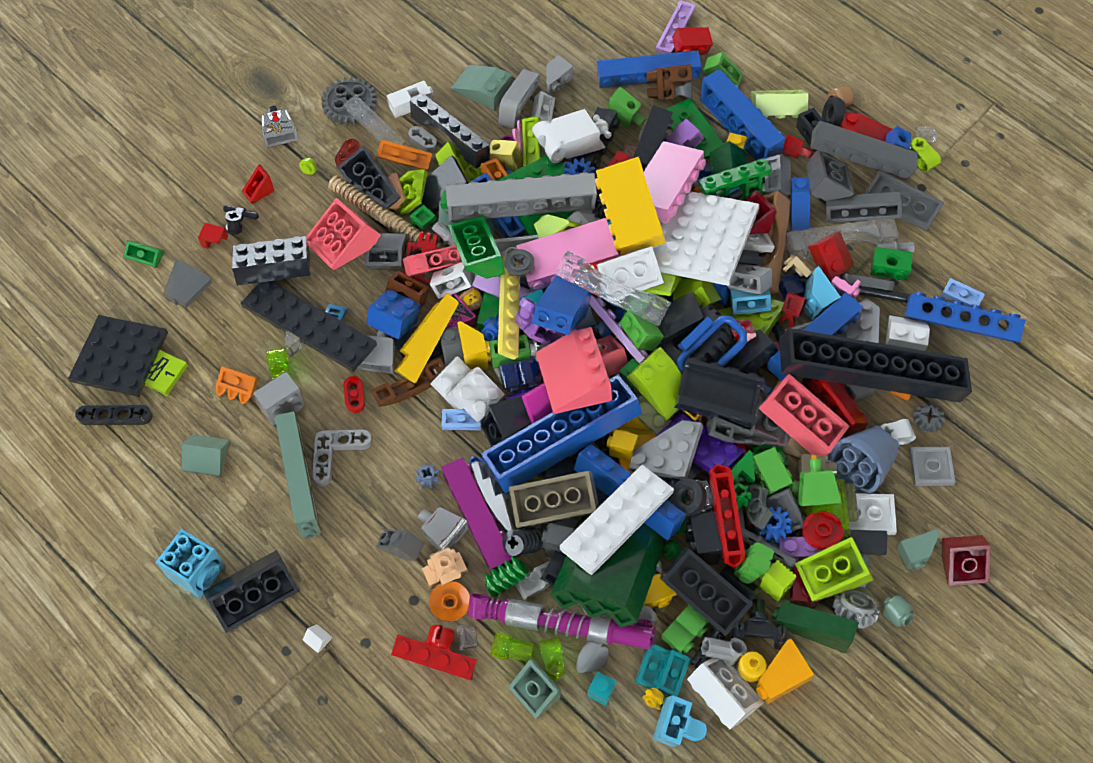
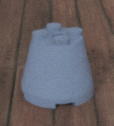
[828,426,899,494]

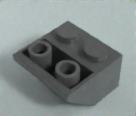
[365,233,407,270]

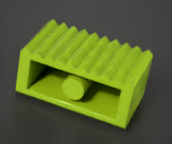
[760,560,796,603]

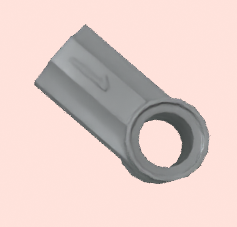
[701,637,747,665]

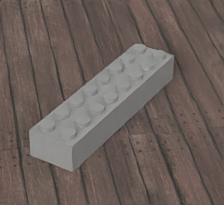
[446,172,597,222]

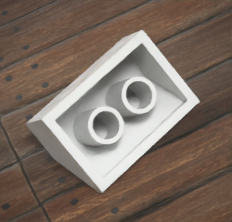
[687,658,764,729]

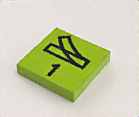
[145,350,188,396]

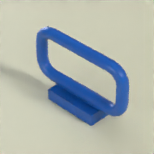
[676,315,747,374]

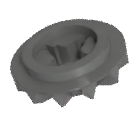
[504,249,534,277]
[913,403,945,432]

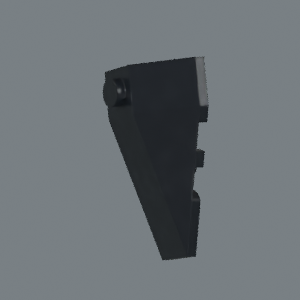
[337,145,401,209]

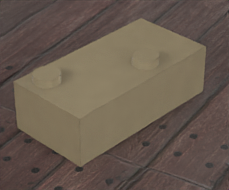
[509,471,599,528]

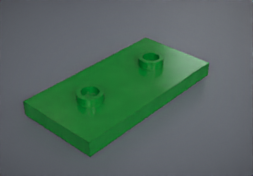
[666,98,724,160]

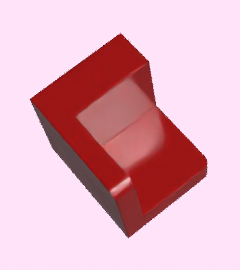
[198,223,228,249]

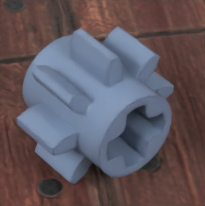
[415,464,440,489]

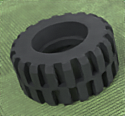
[658,305,736,366]

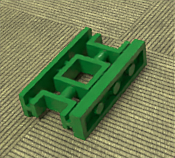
[698,159,772,201]

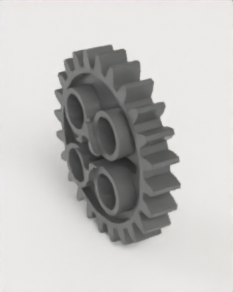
[321,77,378,126]

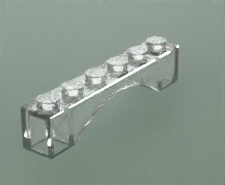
[785,219,899,259]
[555,251,671,326]

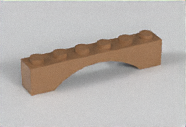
[758,190,791,295]

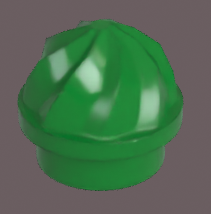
[662,540,682,560]

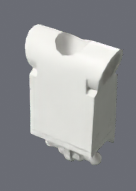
[532,109,611,163]

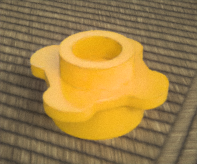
[643,688,664,710]

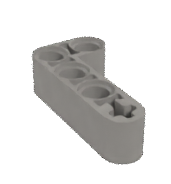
[498,69,540,129]

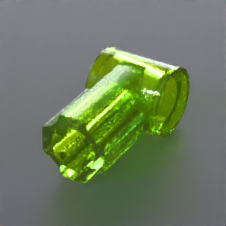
[490,633,534,662]

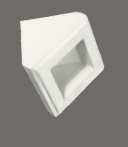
[303,624,332,653]

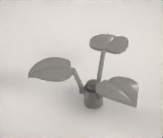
[576,605,657,673]

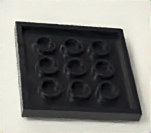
[68,315,168,397]

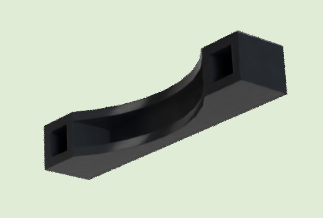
[410,94,490,169]

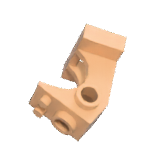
[422,548,468,588]

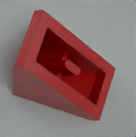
[242,165,275,203]

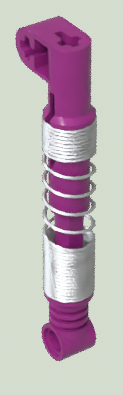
[468,593,657,650]

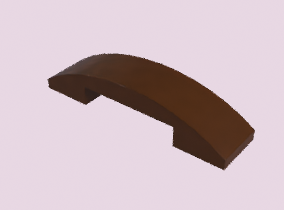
[371,358,446,407]

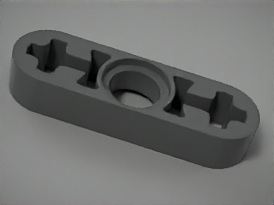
[840,273,895,291]

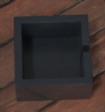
[684,512,722,565]

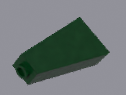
[772,601,859,653]

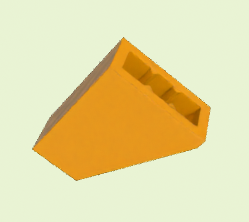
[756,638,814,704]

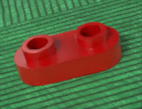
[343,376,365,414]

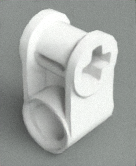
[881,419,916,445]

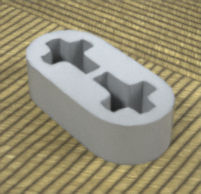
[408,126,437,153]

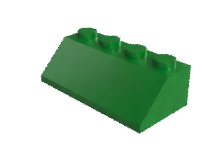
[448,215,505,279]

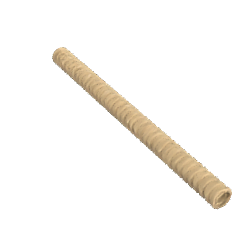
[328,175,482,291]

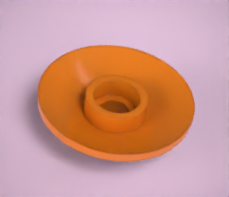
[429,581,470,622]

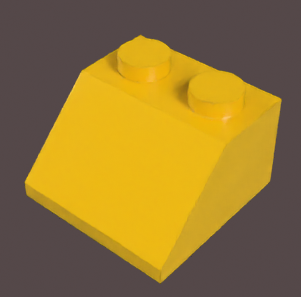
[457,321,491,370]

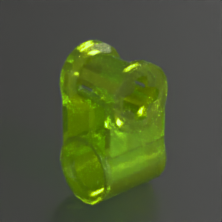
[266,347,289,380]
[539,637,565,681]

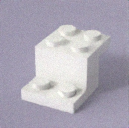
[430,356,505,422]

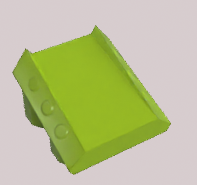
[398,169,428,215]

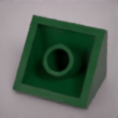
[709,141,747,175]

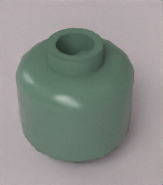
[882,595,915,627]

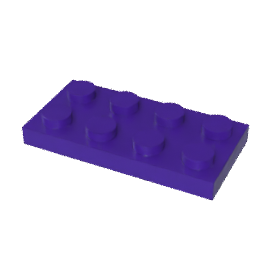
[657,412,745,473]

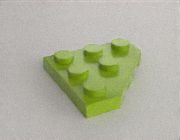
[718,299,784,335]

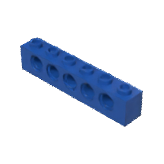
[904,292,1026,343]

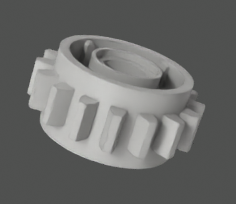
[832,590,880,628]

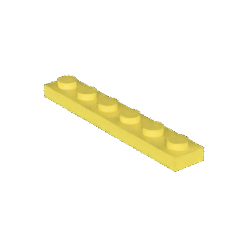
[498,256,520,360]

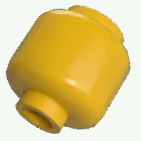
[737,651,767,682]

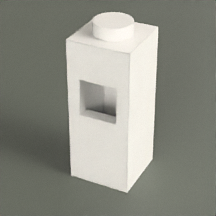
[387,81,434,118]

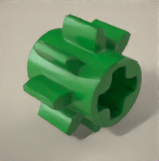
[734,482,751,509]

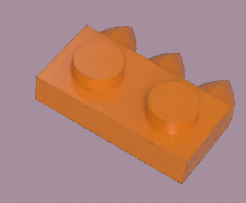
[216,366,259,405]

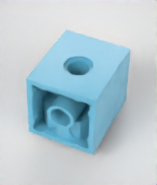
[156,529,225,599]

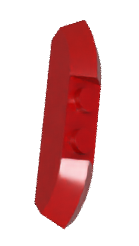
[710,464,745,568]

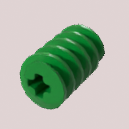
[485,556,530,598]

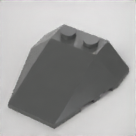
[706,367,790,447]

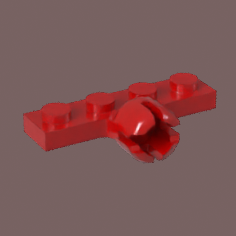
[391,624,478,680]

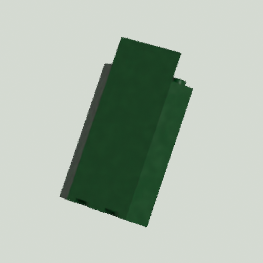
[550,514,666,628]

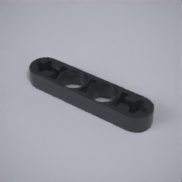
[75,405,153,425]

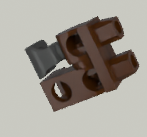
[646,64,693,100]

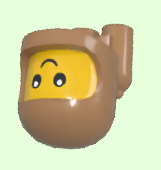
[455,287,483,312]

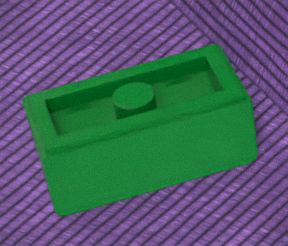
[123,240,165,268]

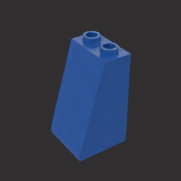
[532,271,595,335]

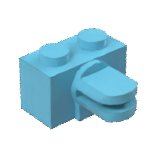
[653,695,707,747]

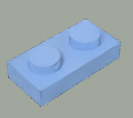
[941,278,985,307]
[442,409,481,430]

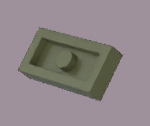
[636,395,671,435]

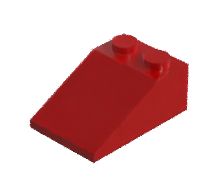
[840,112,893,142]

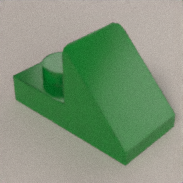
[731,450,755,485]

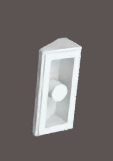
[531,91,555,122]

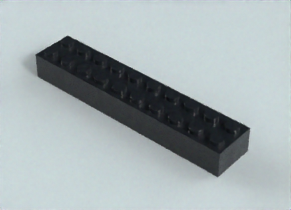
[779,328,972,403]

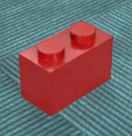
[672,27,713,55]

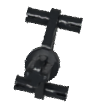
[731,598,787,650]

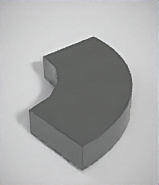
[747,484,773,531]

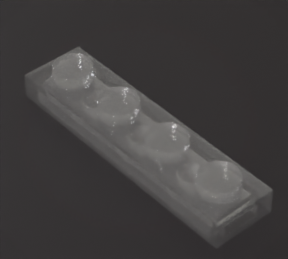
[343,94,405,145]

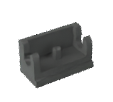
[765,155,791,195]

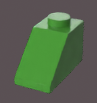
[703,52,743,87]

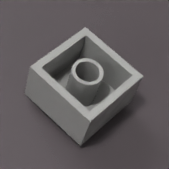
[253,372,305,426]

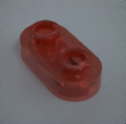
[335,139,360,167]

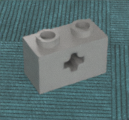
[728,263,772,295]

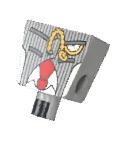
[262,106,298,148]

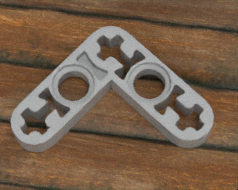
[313,430,372,487]

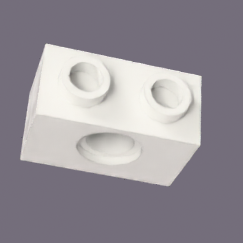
[430,262,474,299]

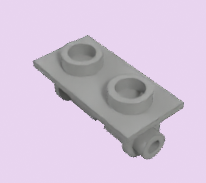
[528,339,548,361]

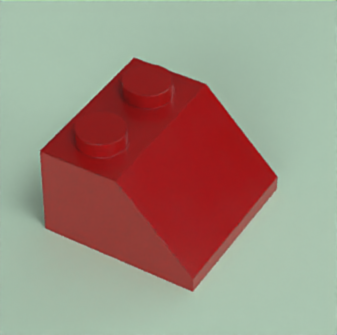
[808,230,854,279]

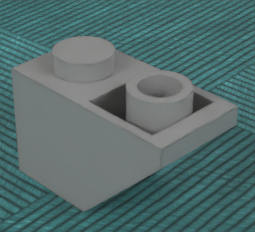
[546,55,573,95]

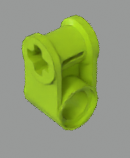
[910,137,941,172]

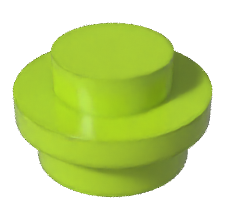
[299,158,317,175]

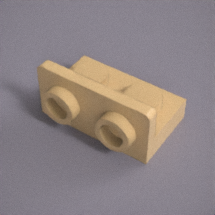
[783,254,814,278]

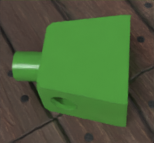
[607,87,647,128]
[798,459,841,506]

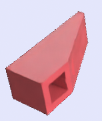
[402,245,462,277]

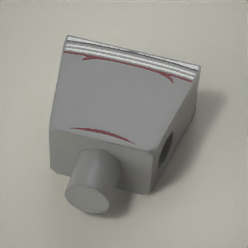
[418,507,468,551]

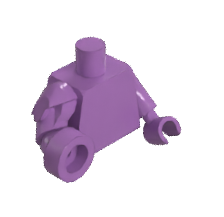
[516,297,581,345]

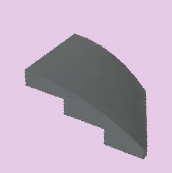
[163,260,212,308]

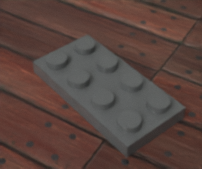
[864,171,944,232]

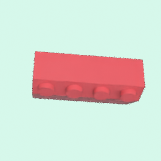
[306,198,381,270]
[536,327,612,414]

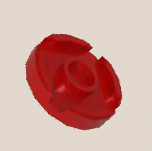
[802,511,844,550]

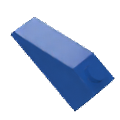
[788,177,810,235]

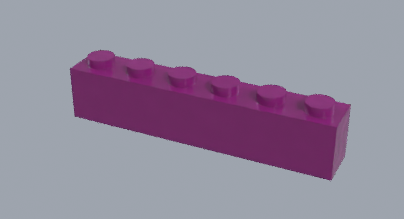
[441,457,513,576]

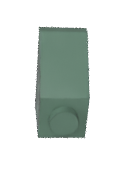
[897,529,940,570]

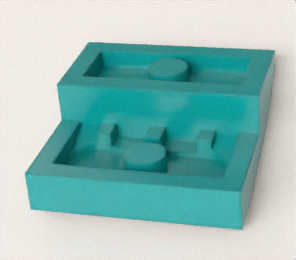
[634,644,691,697]

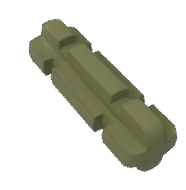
[843,483,859,522]

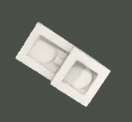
[515,561,551,600]

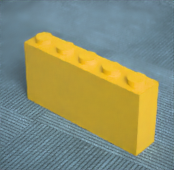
[595,157,666,256]

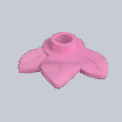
[512,120,523,154]

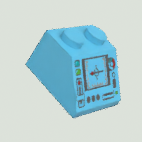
[803,266,841,320]

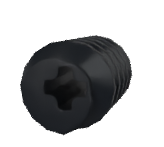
[502,527,543,556]

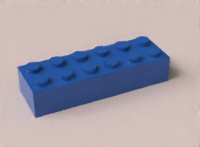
[700,69,785,161]

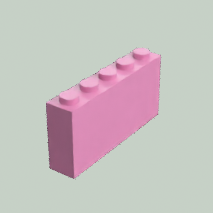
[644,141,706,223]
[516,218,619,291]

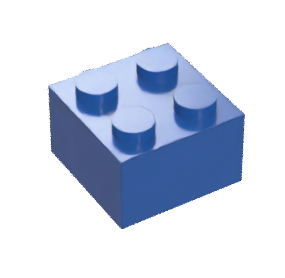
[366,289,420,339]

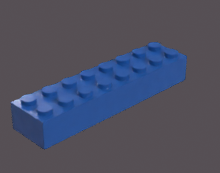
[481,375,642,493]

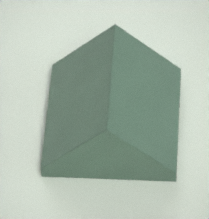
[182,434,231,477]
[508,659,561,719]

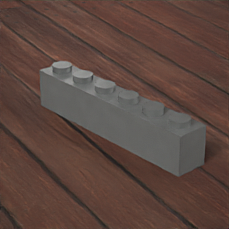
[810,121,918,179]

